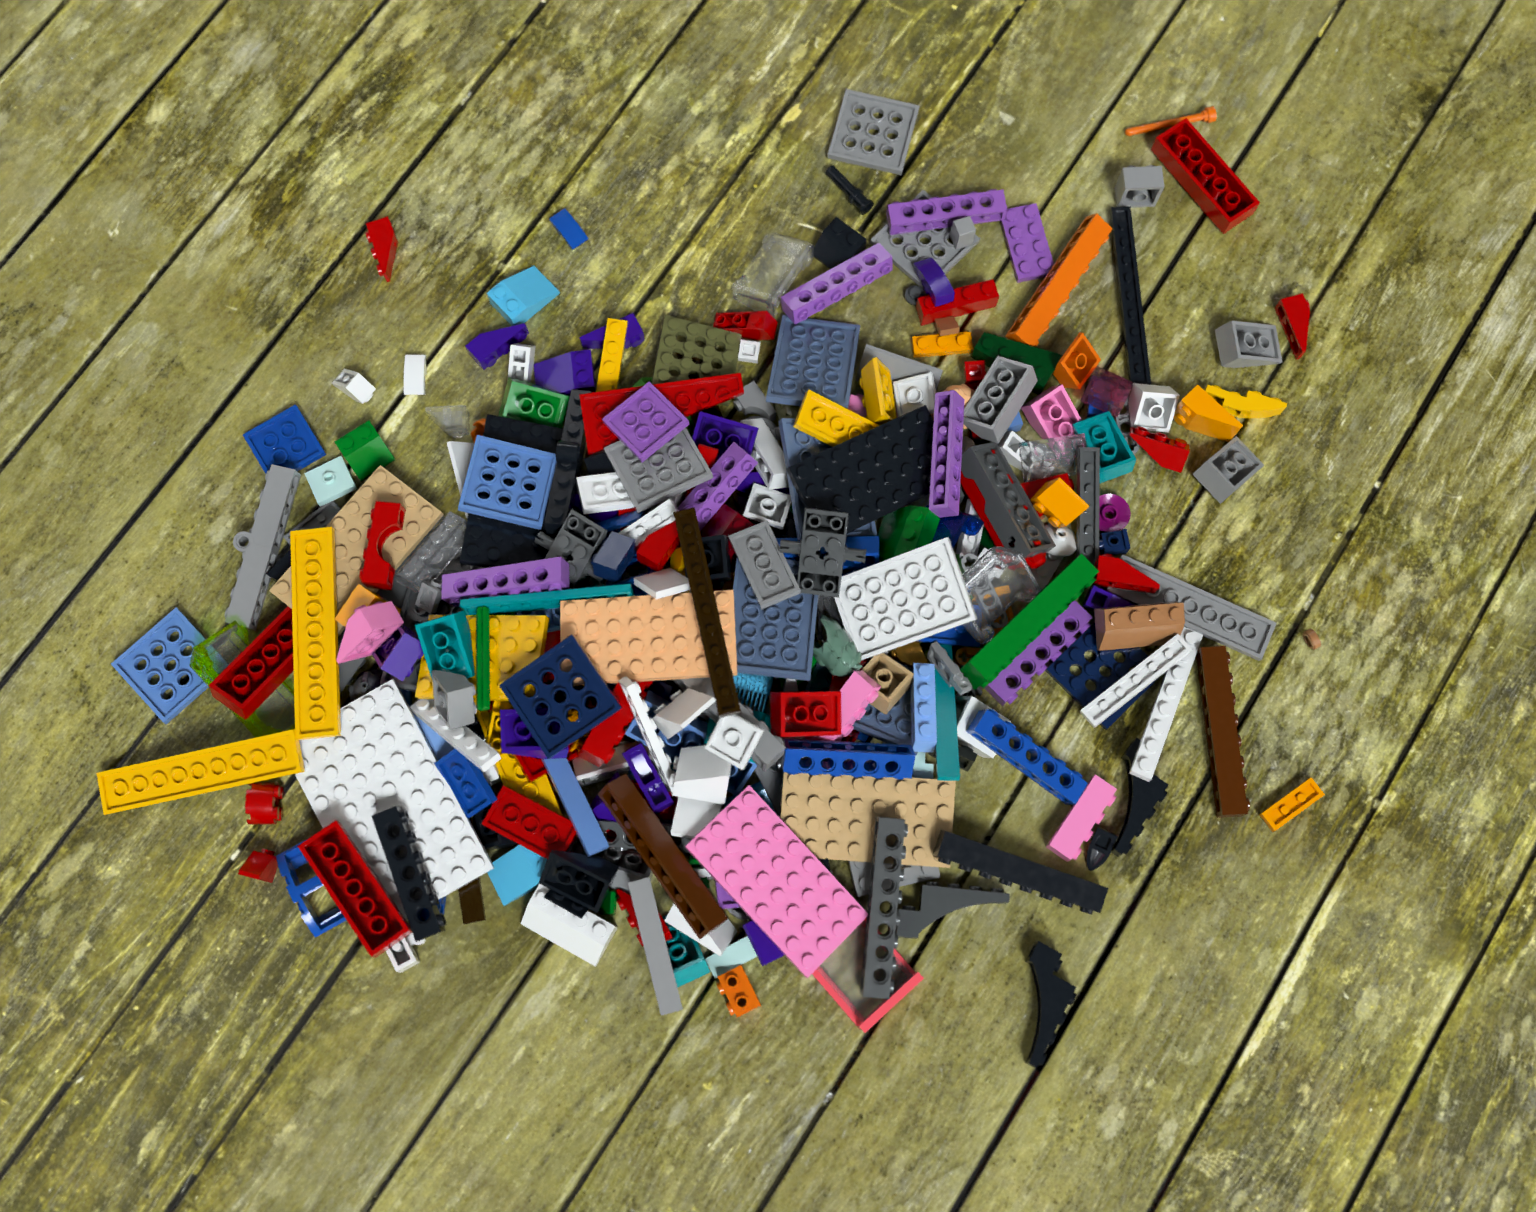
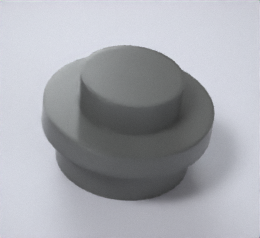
[905,286,925,305]

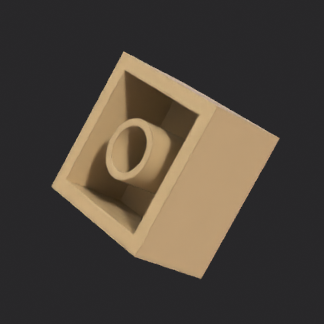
[862,653,914,715]

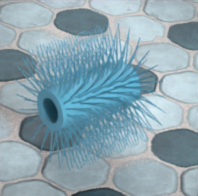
[733,673,774,713]

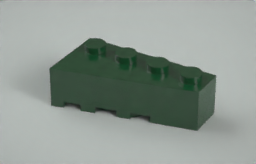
[971,332,1063,395]

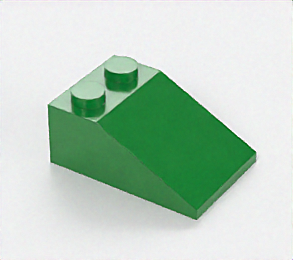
[498,377,570,428]

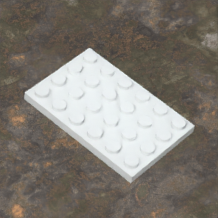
[834,537,977,661]

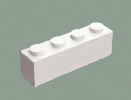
[740,418,789,490]

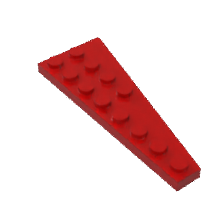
[579,373,744,455]

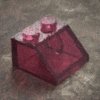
[1080,366,1134,417]

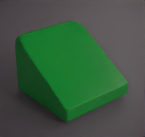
[599,891,617,915]

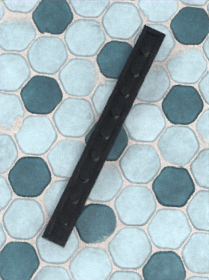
[1110,206,1151,390]

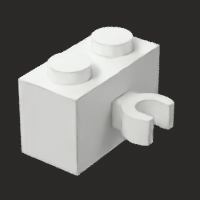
[386,933,426,973]

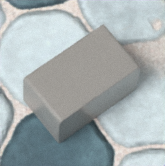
[950,216,976,250]

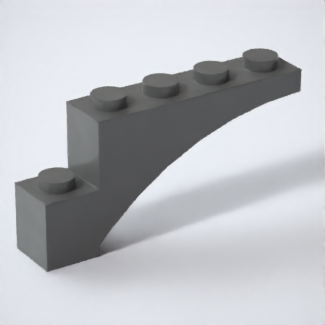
[895,882,1010,939]

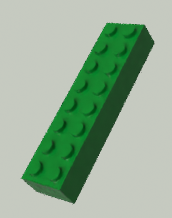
[960,553,1099,690]

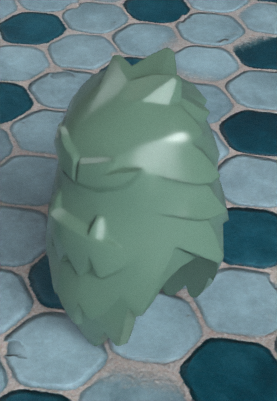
[813,614,863,677]

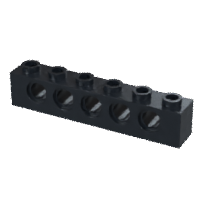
[371,806,446,942]

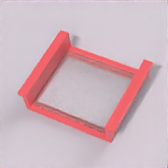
[812,918,924,1033]

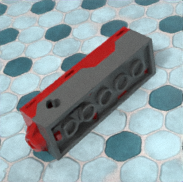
[960,442,1056,569]

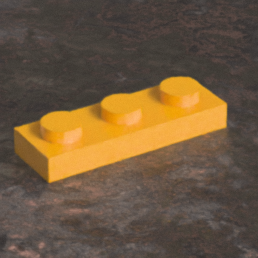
[912,332,973,358]
[1259,777,1325,832]

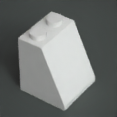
[955,696,1011,758]
[669,745,731,804]

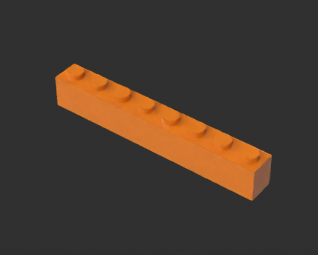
[1005,213,1113,347]

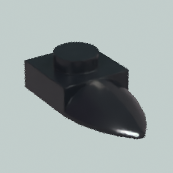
[1087,826,1118,871]

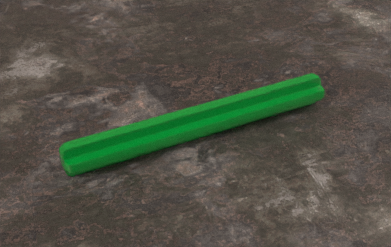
[476,606,490,711]

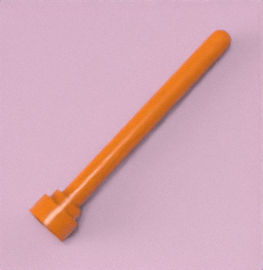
[1125,106,1217,136]

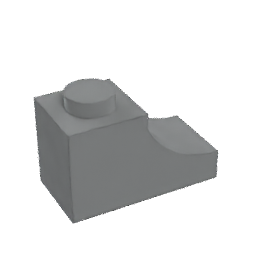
[733,381,776,421]

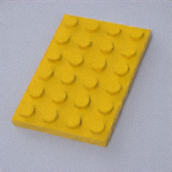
[415,615,549,701]

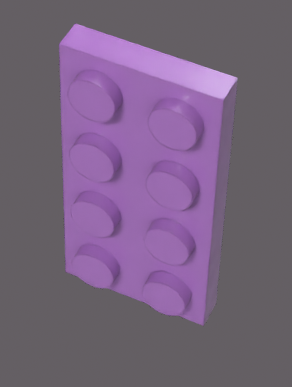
[1000,203,1054,283]

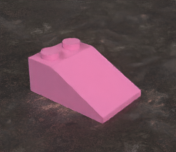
[1021,385,1082,458]
[336,601,404,664]

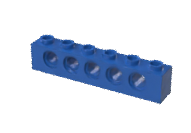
[966,709,1088,805]
[780,739,916,780]

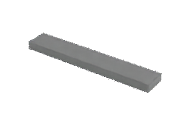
[628,877,683,1016]

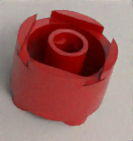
[245,781,284,825]

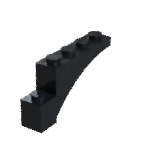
[1111,738,1168,857]
[1025,941,1077,1068]

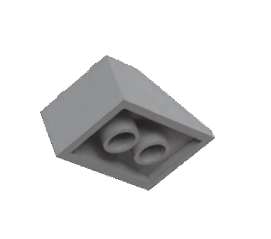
[1215,320,1282,368]
[1193,436,1264,504]

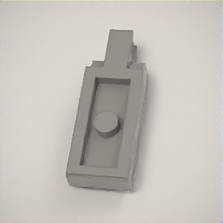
[927,641,972,695]

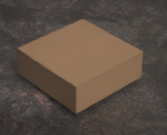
[934,316,960,336]

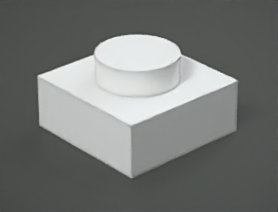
[738,340,760,364]

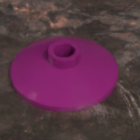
[1099,494,1131,533]

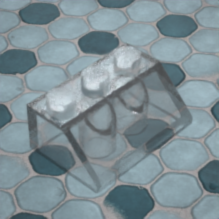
[1018,433,1086,483]

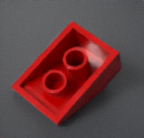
[770,691,841,737]

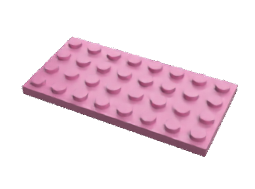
[684,785,869,978]

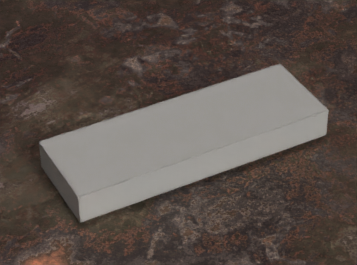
[283,500,341,546]

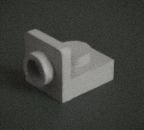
[415,579,442,614]

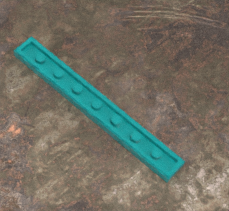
[460,584,634,616]
[930,643,960,781]

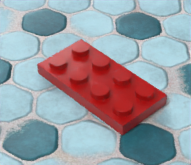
[482,785,577,860]

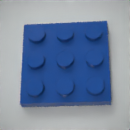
[243,404,327,474]

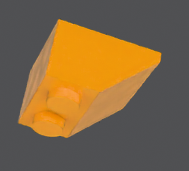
[1030,477,1089,528]

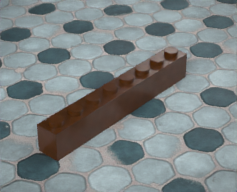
[1196,646,1250,818]
[598,774,728,940]

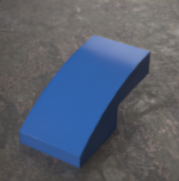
[549,208,589,251]

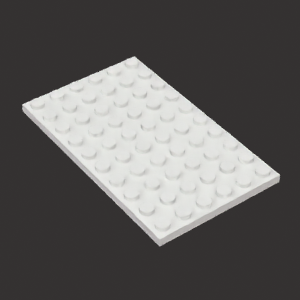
[295,679,495,919]

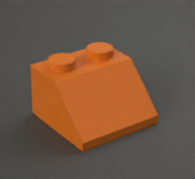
[1053,332,1101,390]

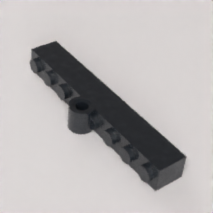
[544,389,591,538]

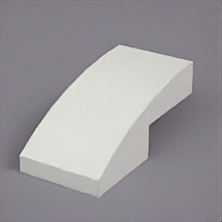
[404,355,427,395]

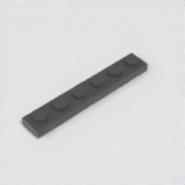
[1076,447,1100,566]

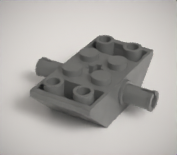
[779,508,867,598]
[535,509,608,590]

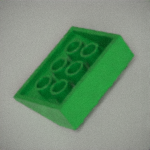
[877,506,940,562]

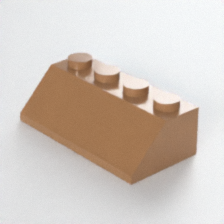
[1094,602,1185,651]

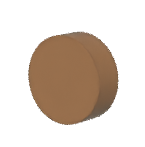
[1302,628,1321,650]

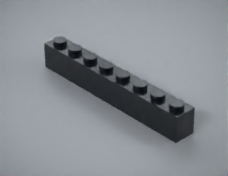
[933,830,1108,915]

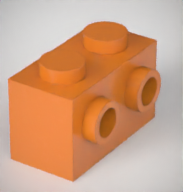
[716,965,761,1018]

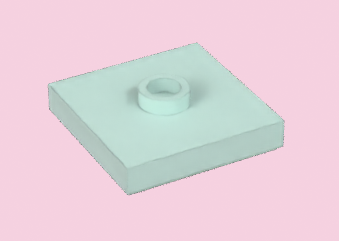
[304,456,357,507]

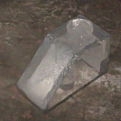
[425,405,469,438]

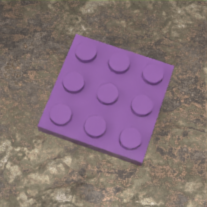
[602,382,689,463]

